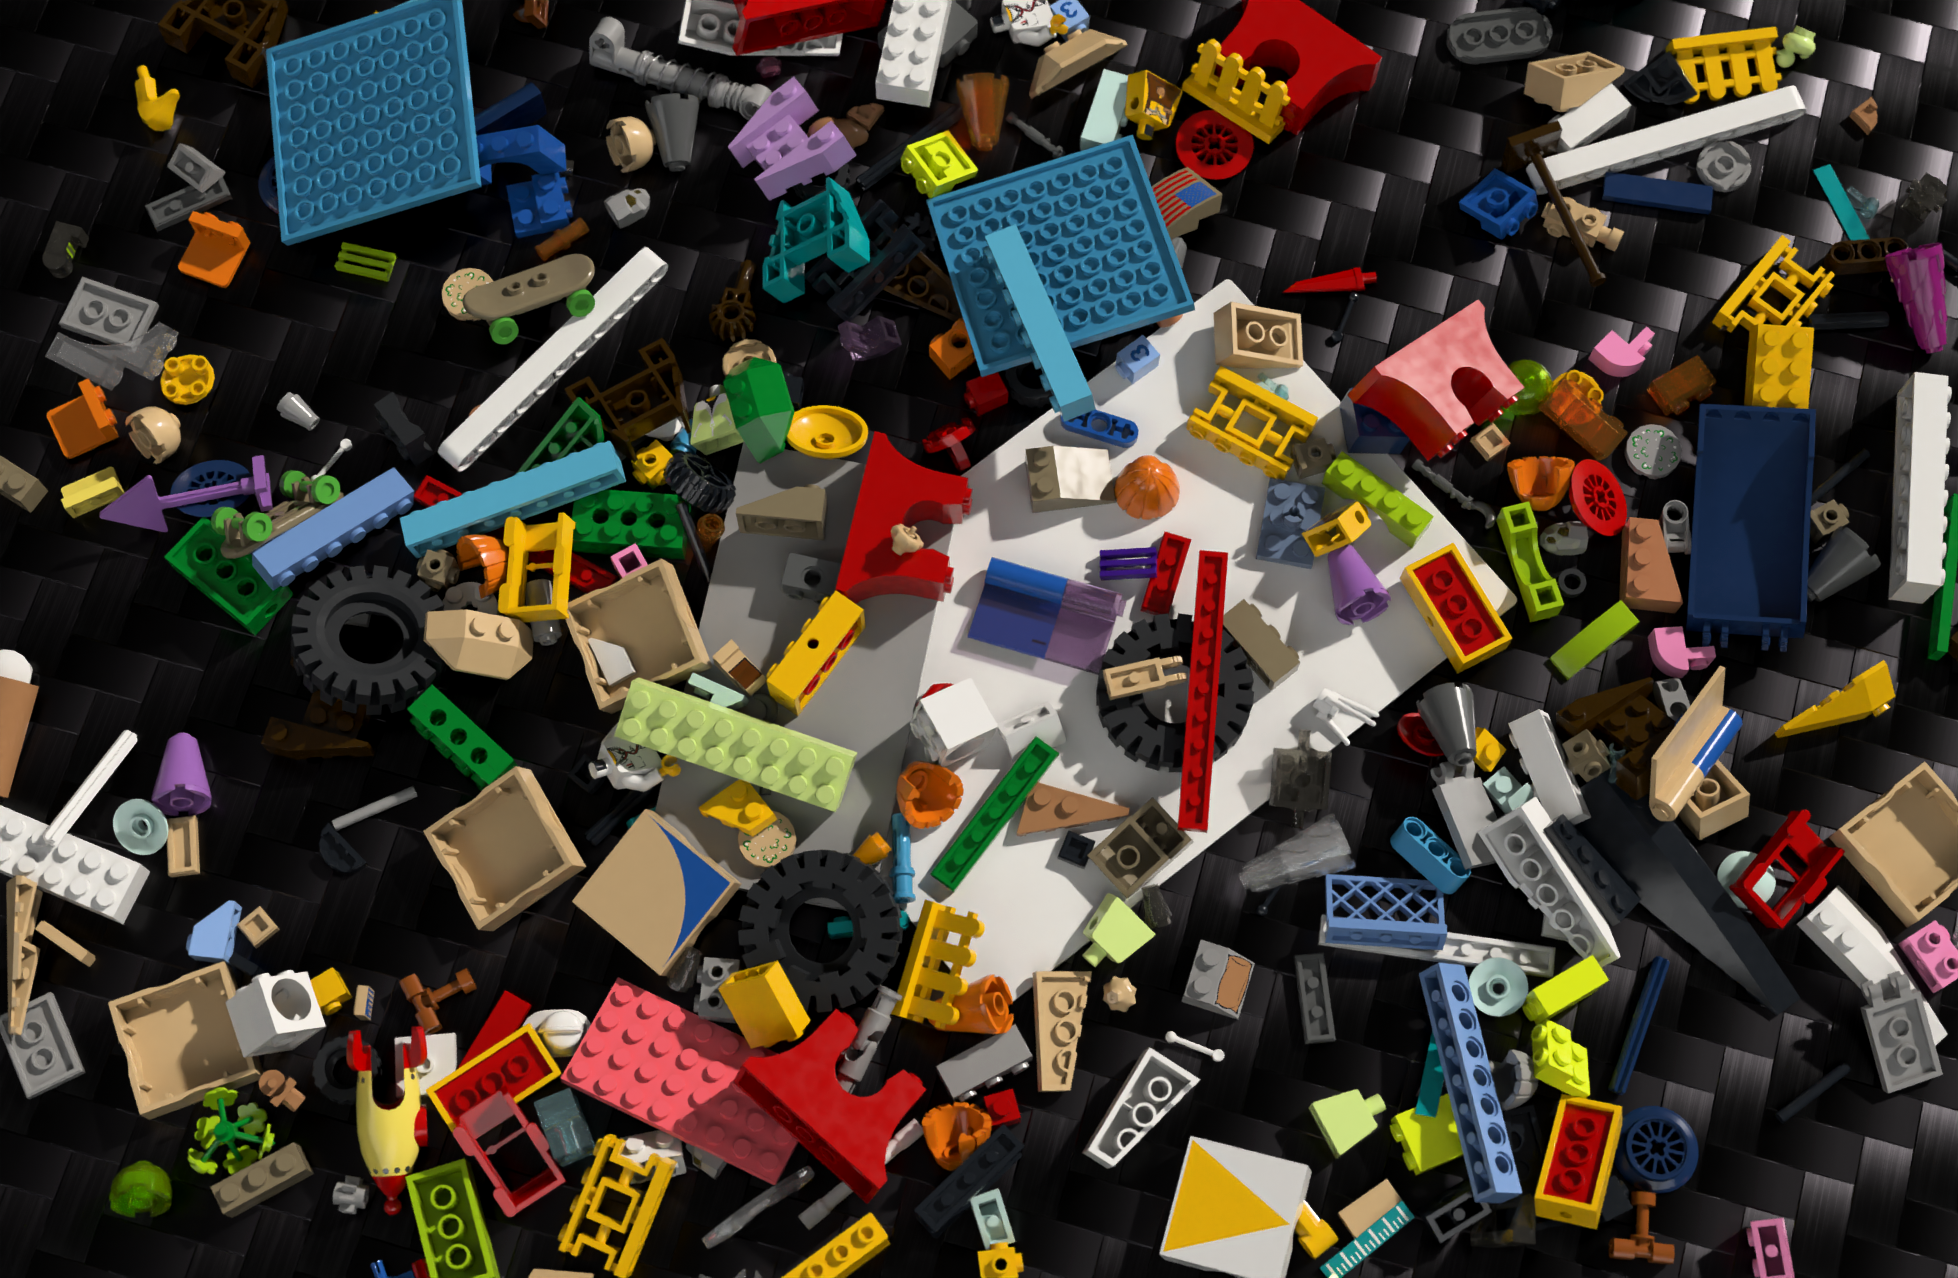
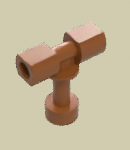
[399,968,477,1035]
[1609,1191,1675,1265]

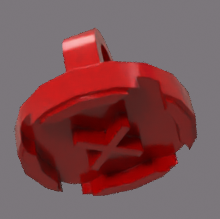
[922,418,975,472]

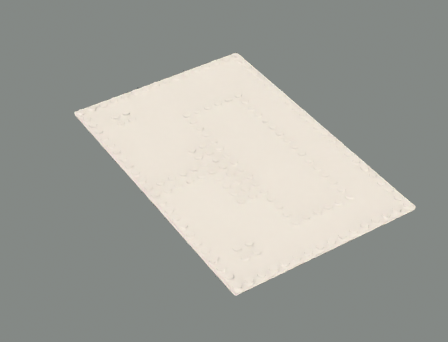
[879,279,1517,1006]

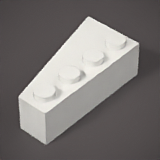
[1082,1047,1200,1169]

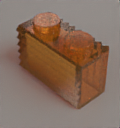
[1647,355,1716,416]

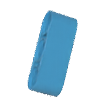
[1390,817,1471,894]

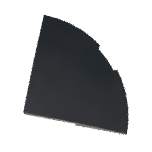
[1623,51,1698,105]

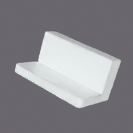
[997,701,1066,763]

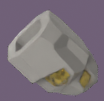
[604,189,650,228]
[1539,521,1588,555]
[686,1143,727,1179]

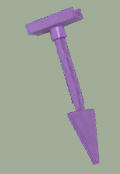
[99,455,273,532]

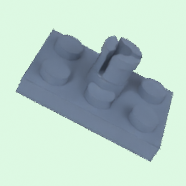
[1256,478,1325,569]

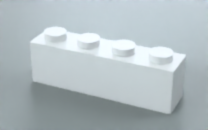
[1508,709,1591,825]

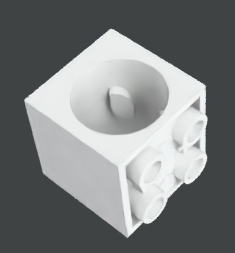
[910,677,998,767]
[225,970,326,1058]

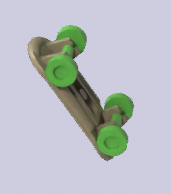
[462,254,595,344]
[211,470,344,559]

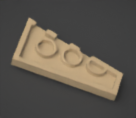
[1033,971,1092,1092]

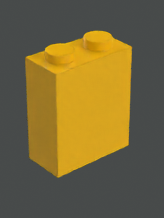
[718,960,811,1049]

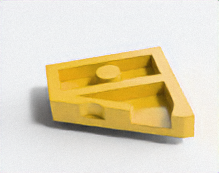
[698,779,777,836]

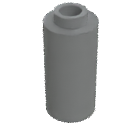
[525,579,562,645]

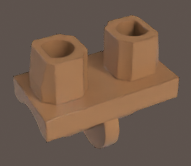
[259,1070,306,1112]

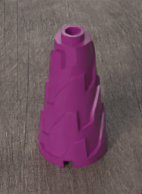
[1885,243,1947,353]

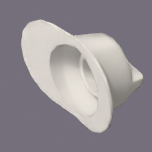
[522,1009,591,1057]

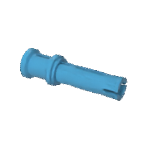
[889,813,916,904]

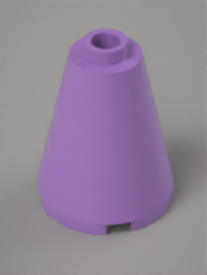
[1327,545,1391,625]
[151,733,212,816]

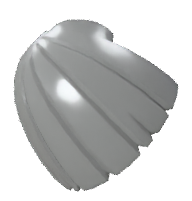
[1488,1050,1539,1111]

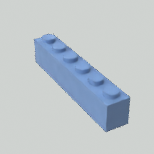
[252,467,414,590]

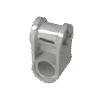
[1659,500,1692,555]

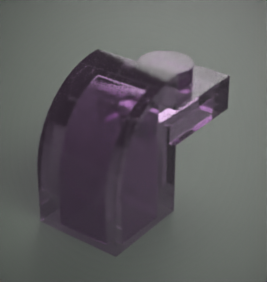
[838,316,902,361]

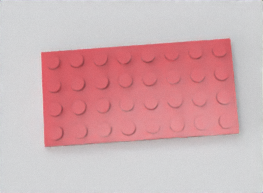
[561,977,798,1186]

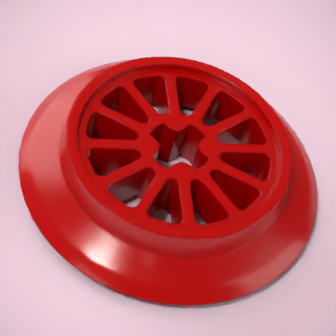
[1176,110,1254,180]
[1569,459,1627,536]

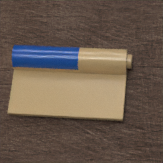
[1649,666,1743,821]

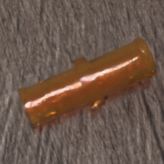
[535,217,589,261]

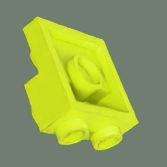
[901,130,978,199]
[1531,1019,1590,1099]

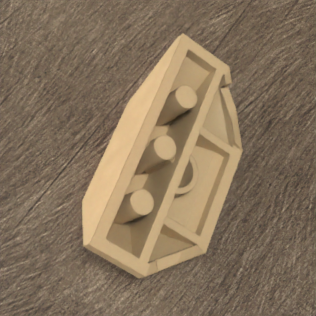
[1029,29,1127,99]
[424,609,533,680]

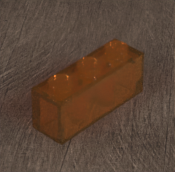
[1537,378,1628,461]

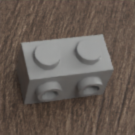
[694,957,742,1024]

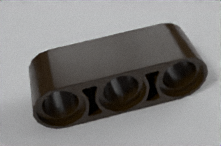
[1823,237,1909,275]

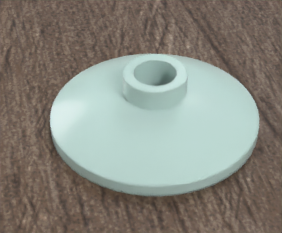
[113,799,169,855]
[1717,851,1776,909]
[1469,957,1528,1017]

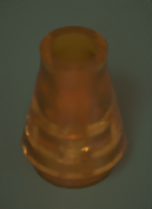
[697,513,725,552]

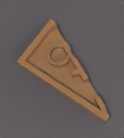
[1017,782,1130,837]

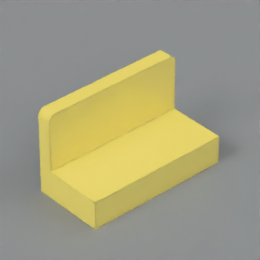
[61,467,124,518]

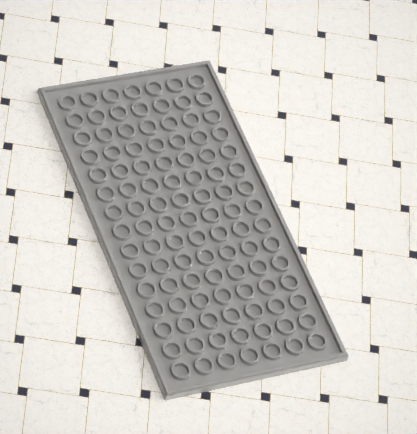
[655,442,954,911]

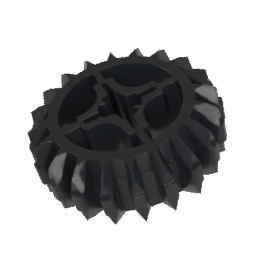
[663,451,736,514]

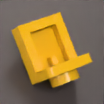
[1473,727,1506,772]

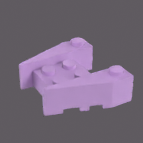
[728,77,856,200]

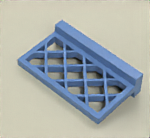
[1325,874,1447,950]

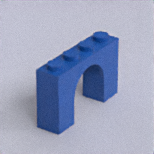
[476,125,567,185]

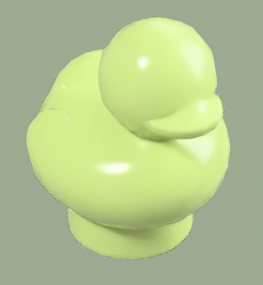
[1776,26,1816,68]

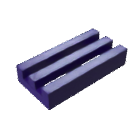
[1099,547,1157,581]

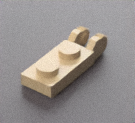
[1103,656,1188,700]

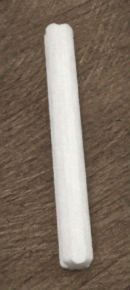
[42,730,138,846]

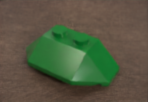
[723,357,794,464]
[517,397,605,473]

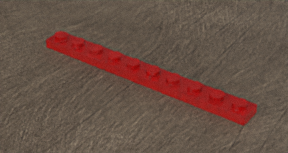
[1177,550,1228,833]

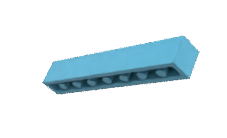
[984,224,1096,422]
[400,441,626,558]

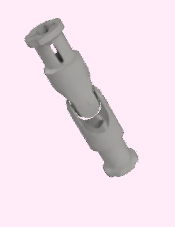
[836,984,903,1094]

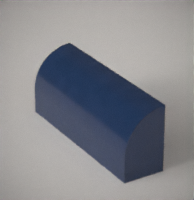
[474,82,547,136]

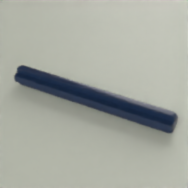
[1608,956,1670,1095]

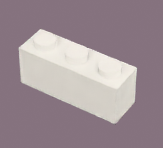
[1548,83,1631,154]

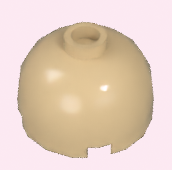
[606,117,656,172]
[125,406,181,464]

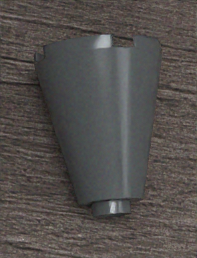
[645,93,699,172]
[1807,526,1881,602]
[1416,683,1477,766]

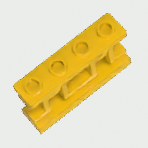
[1712,235,1835,333]
[1186,365,1318,480]
[558,1134,677,1278]
[782,1213,890,1278]

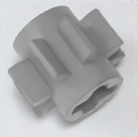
[333,1175,369,1215]

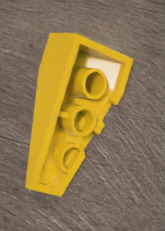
[1775,660,1896,738]

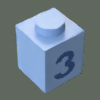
[1050,0,1090,42]
[1115,335,1160,384]

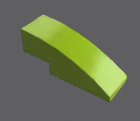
[1550,600,1640,680]

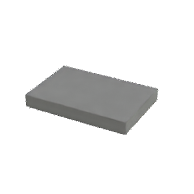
[59,277,159,353]
[0,992,86,1099]

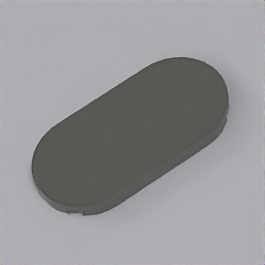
[1446,7,1552,64]

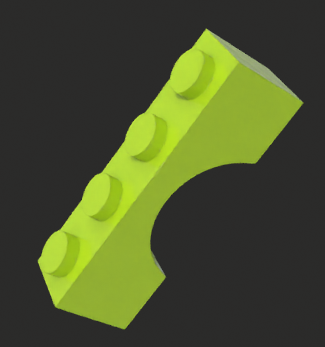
[1322,451,1434,548]
[1496,501,1564,622]

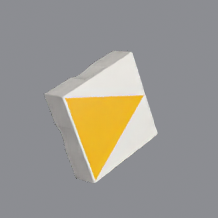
[1159,1136,1312,1278]

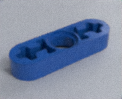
[1060,410,1138,448]

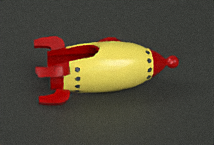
[346,1026,428,1215]

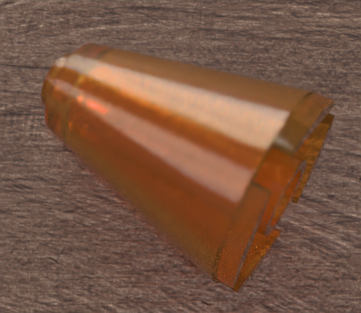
[956,73,1009,151]

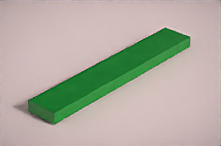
[1928,493,1958,661]
[930,736,1059,893]

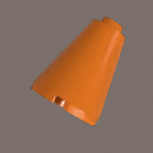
[929,974,1014,1034]

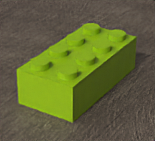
[405,1158,500,1278]

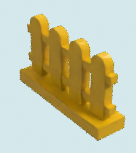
[1665,27,1782,104]
[1182,39,1291,144]
[891,900,985,1029]

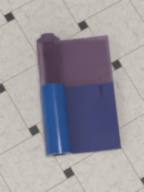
[968,557,1127,675]

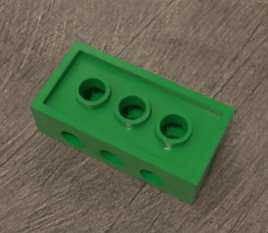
[572,490,691,560]
[164,517,294,636]
[407,685,518,791]

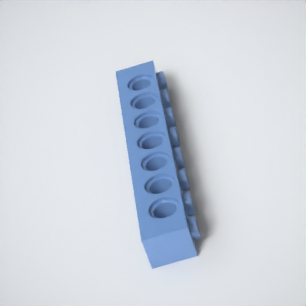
[1419,962,1522,1203]

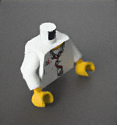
[990,0,1068,46]
[589,723,681,792]

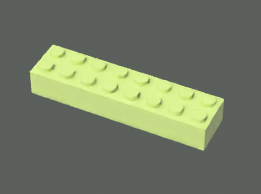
[614,677,858,812]

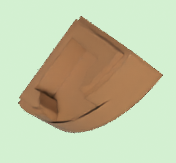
[1850,97,1877,135]
[847,103,884,131]

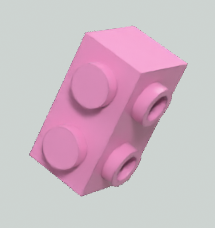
[1898,920,1958,993]
[1747,1218,1795,1278]

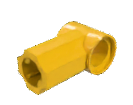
[1294,1201,1338,1259]

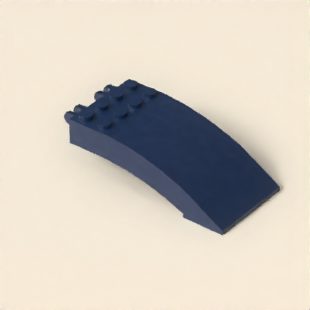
[1686,404,1816,652]

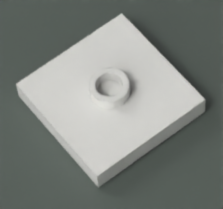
[395,1033,457,1099]

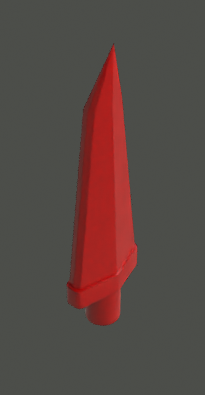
[1282,267,1377,293]

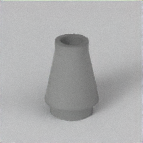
[277,392,320,431]

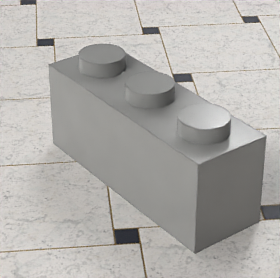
[936,1025,1032,1102]

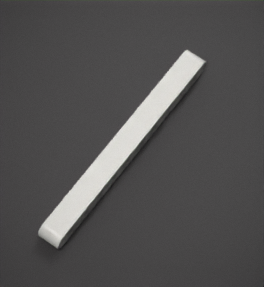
[1526,86,1806,195]
[438,247,668,472]

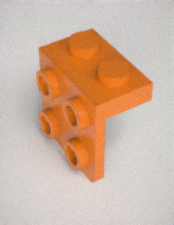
[178,211,250,288]
[47,379,119,459]

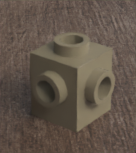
[416,549,460,593]
[1562,729,1611,782]

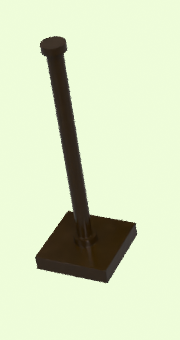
[1501,121,1607,287]

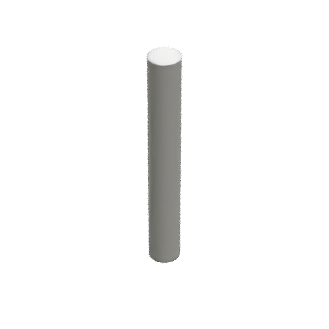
[332,786,418,831]

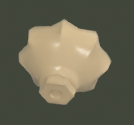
[891,523,924,556]
[1103,976,1137,1012]

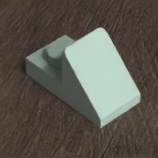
[688,673,749,710]
[1483,767,1534,814]
[970,1188,1015,1251]

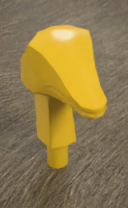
[135,66,180,131]

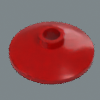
[1397,713,1444,756]

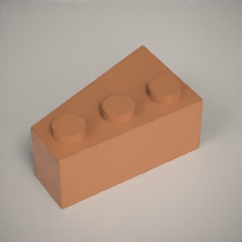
[1619,517,1683,613]

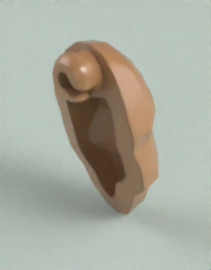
[807,116,868,149]

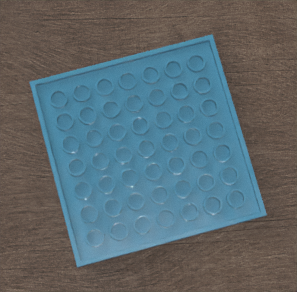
[266,0,481,246]
[926,135,1195,377]

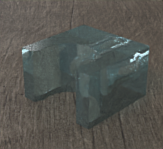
[534,1088,595,1167]

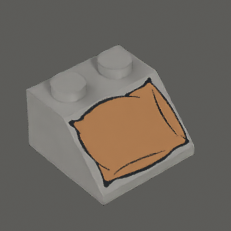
[1181,940,1255,1020]

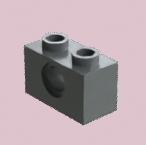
[781,552,841,605]

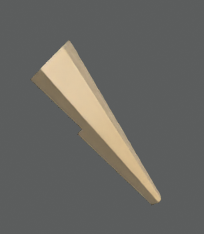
[6,875,43,1035]

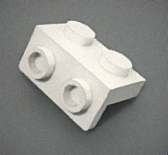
[620,1130,687,1184]

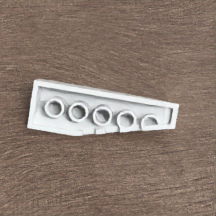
[678,0,843,56]
[1478,797,1621,968]
[1797,885,1947,1046]

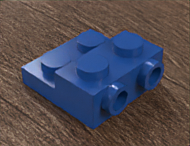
[1459,168,1538,240]
[506,172,573,238]

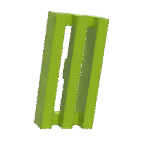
[335,242,396,282]

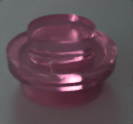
[756,56,783,78]

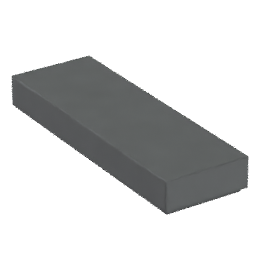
[145,177,233,232]
[1293,952,1336,1044]

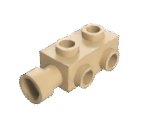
[1541,197,1624,252]

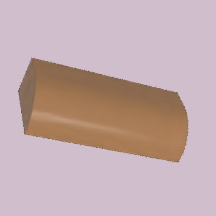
[0,676,39,798]

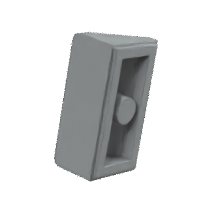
[167,143,225,193]

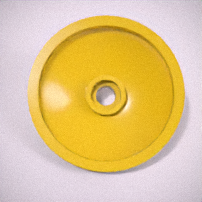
[786,405,868,459]

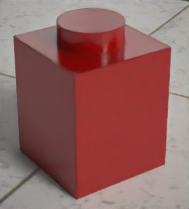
[964,372,1008,416]
[983,1089,1021,1131]

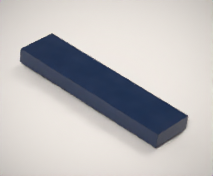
[1602,172,1713,215]

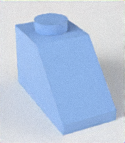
[186,900,242,964]

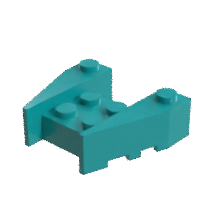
[763,177,870,303]

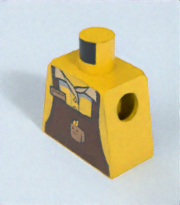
[1125,70,1183,140]
[1302,501,1371,557]

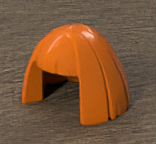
[1114,455,1180,520]
[1507,456,1575,511]
[456,534,509,599]
[896,761,964,829]
[922,1102,992,1171]

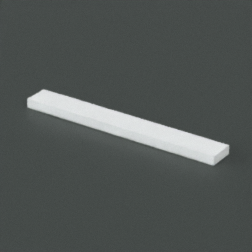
[1318,914,1556,978]

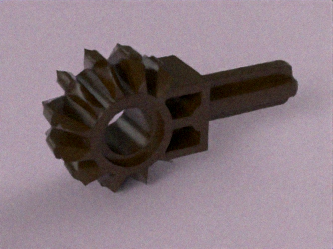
[709,260,757,343]

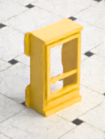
[498,512,576,623]

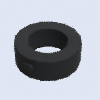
[1557,568,1586,598]

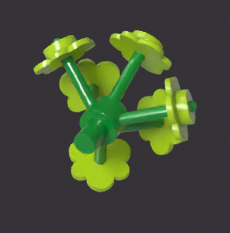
[187,1087,275,1175]

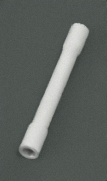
[798,1119,924,1230]

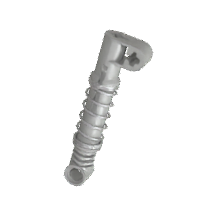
[589,17,772,120]

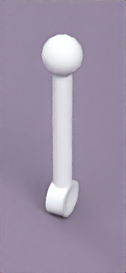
[310,439,352,482]
[1165,1031,1224,1062]

